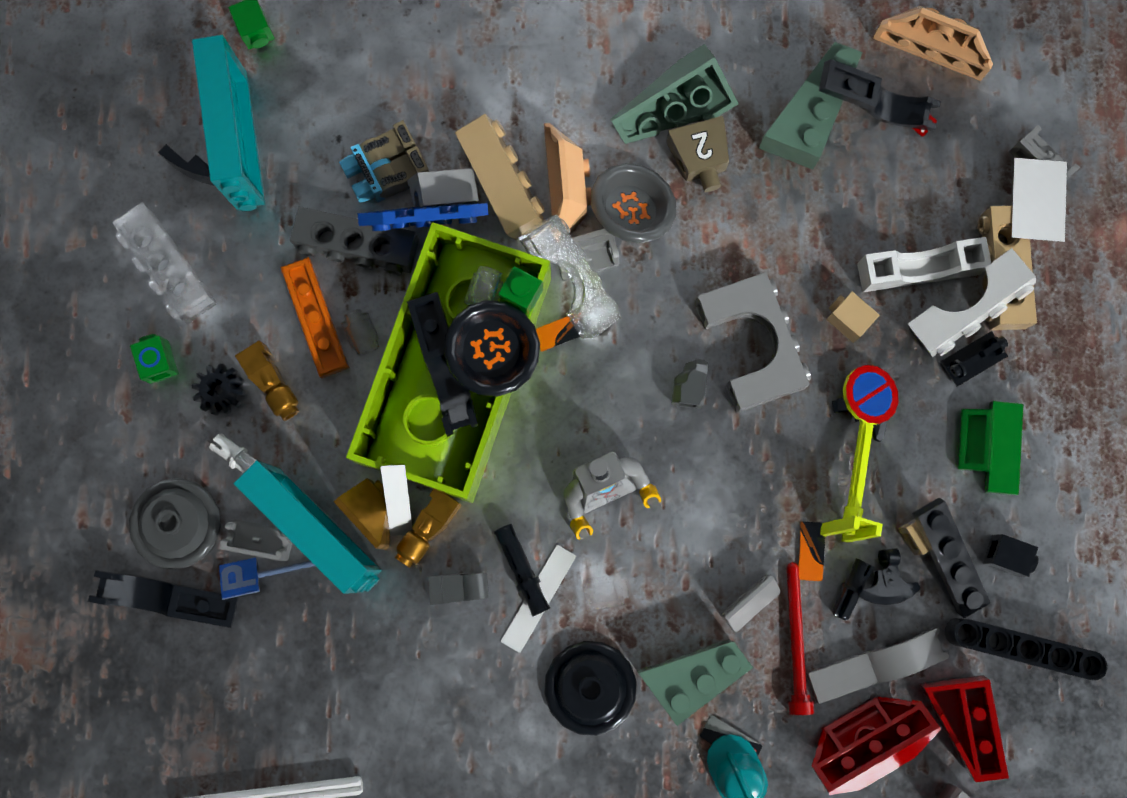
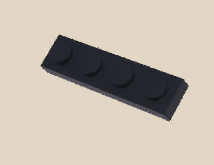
[912,498,990,619]

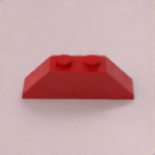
[811,697,941,795]

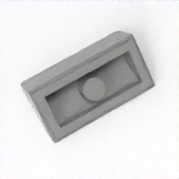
[721,575,780,632]

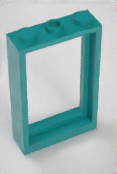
[192,35,265,211]
[233,460,382,594]

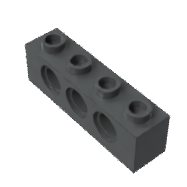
[290,207,419,275]

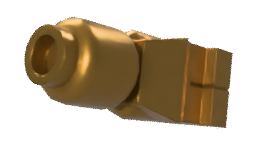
[235,340,299,421]
[395,489,462,568]

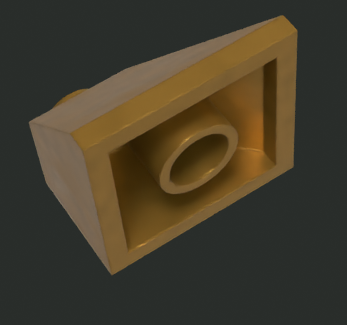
[333,478,391,550]

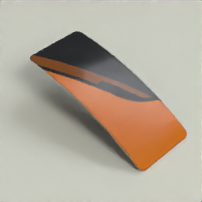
[536,311,593,352]
[799,521,825,581]

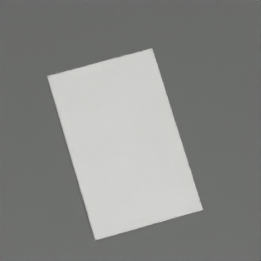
[1012,158,1067,242]

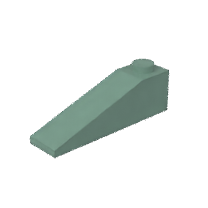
[610,44,739,144]

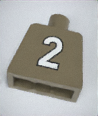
[666,116,729,192]

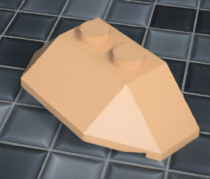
[873,6,993,81]
[544,123,591,243]

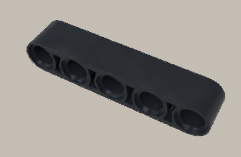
[945,618,1107,680]

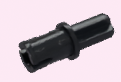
[832,558,874,621]

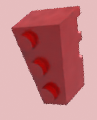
[920,675,1009,782]

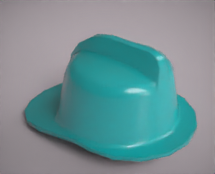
[707,734,768,798]

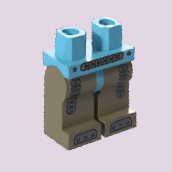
[339,120,429,203]

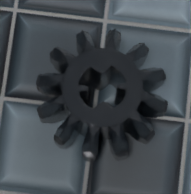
[191,363,246,416]

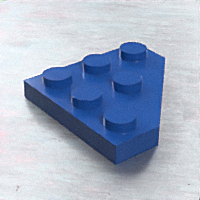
[357,203,489,231]

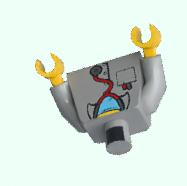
[564,452,661,540]

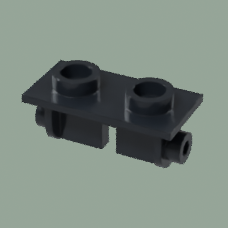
[940,331,1008,387]

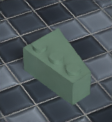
[636,640,753,726]

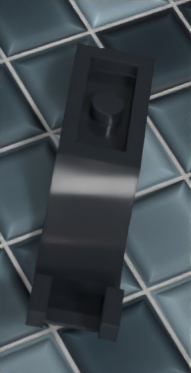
[819,59,941,131]
[407,292,478,436]
[88,570,239,628]

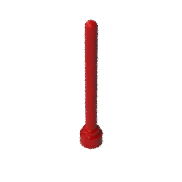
[786,562,814,715]

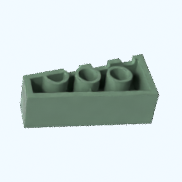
[759,42,863,170]

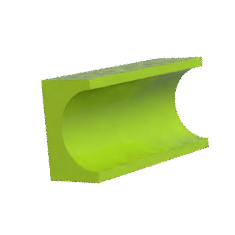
[346,222,551,503]

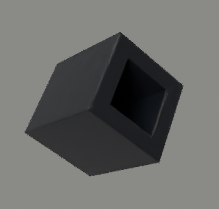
[983,534,1039,577]

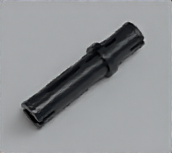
[494,524,550,617]

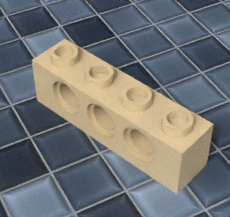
[978,205,1037,330]

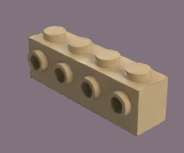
[455,114,546,240]

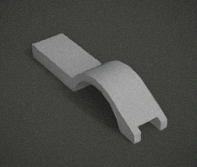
[806,627,949,704]

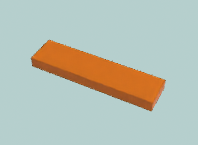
[280,257,350,379]

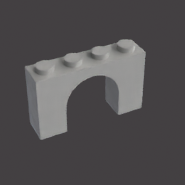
[695,272,811,413]

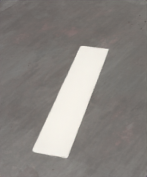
[380,465,413,536]
[501,545,576,653]

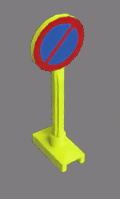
[820,365,899,543]

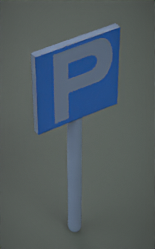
[219,557,315,600]

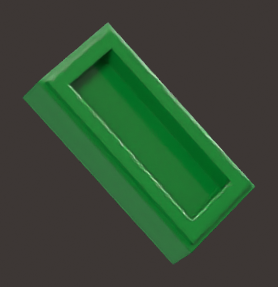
[958,409,995,472]

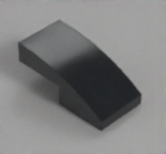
[158,144,215,186]

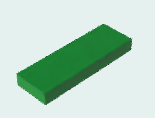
[985,401,1024,495]

